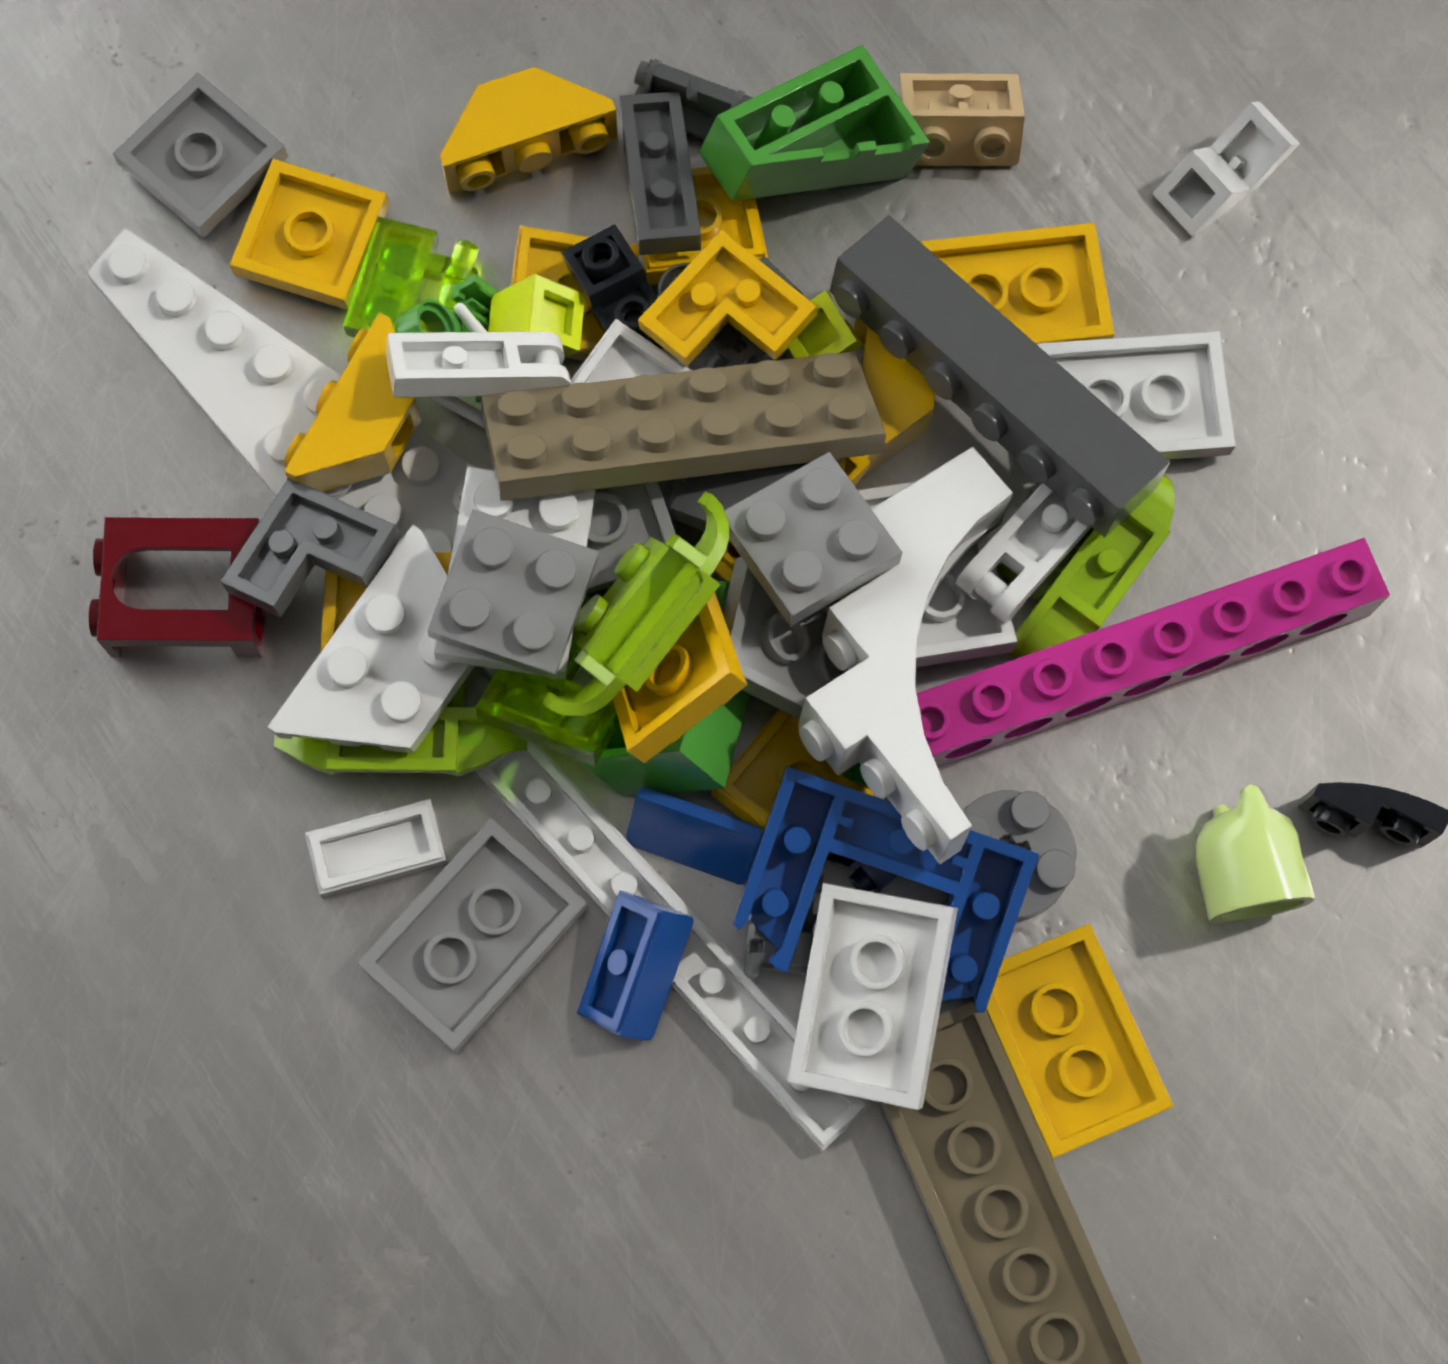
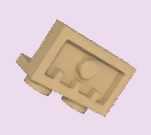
[898,73,1025,166]

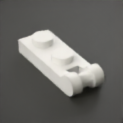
[386,332,571,397]
[955,483,1092,624]

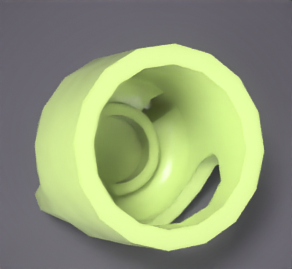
[1194,784,1316,924]

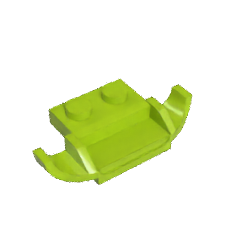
[996,475,1175,659]
[542,491,730,717]
[274,677,529,776]

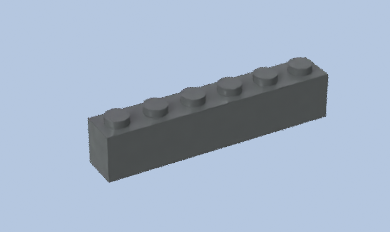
[829,215,1170,538]

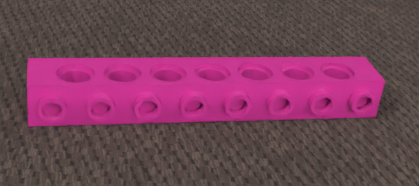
[916,537,1390,768]

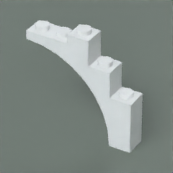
[798,447,1013,864]

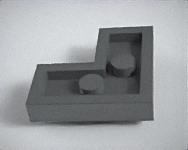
[220,478,401,617]

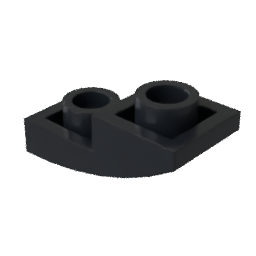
[561,224,662,349]
[1297,782,1448,847]

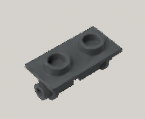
[634,59,754,140]

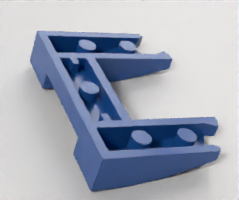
[733,766,1039,1013]

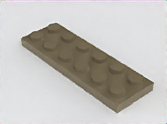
[481,351,886,501]
[880,1001,1143,1364]

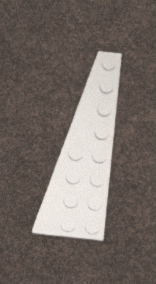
[87,228,476,553]

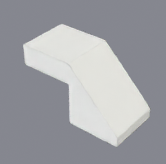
[1152,101,1300,236]

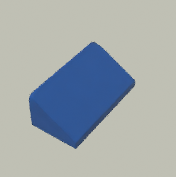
[626,786,762,885]
[577,890,693,1041]

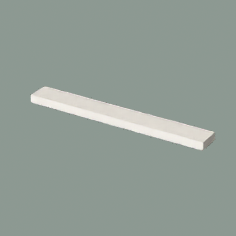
[474,735,871,1152]

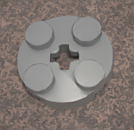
[963,790,1077,921]

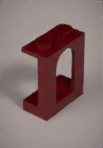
[89,517,265,658]

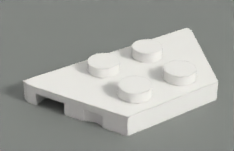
[267,525,475,754]

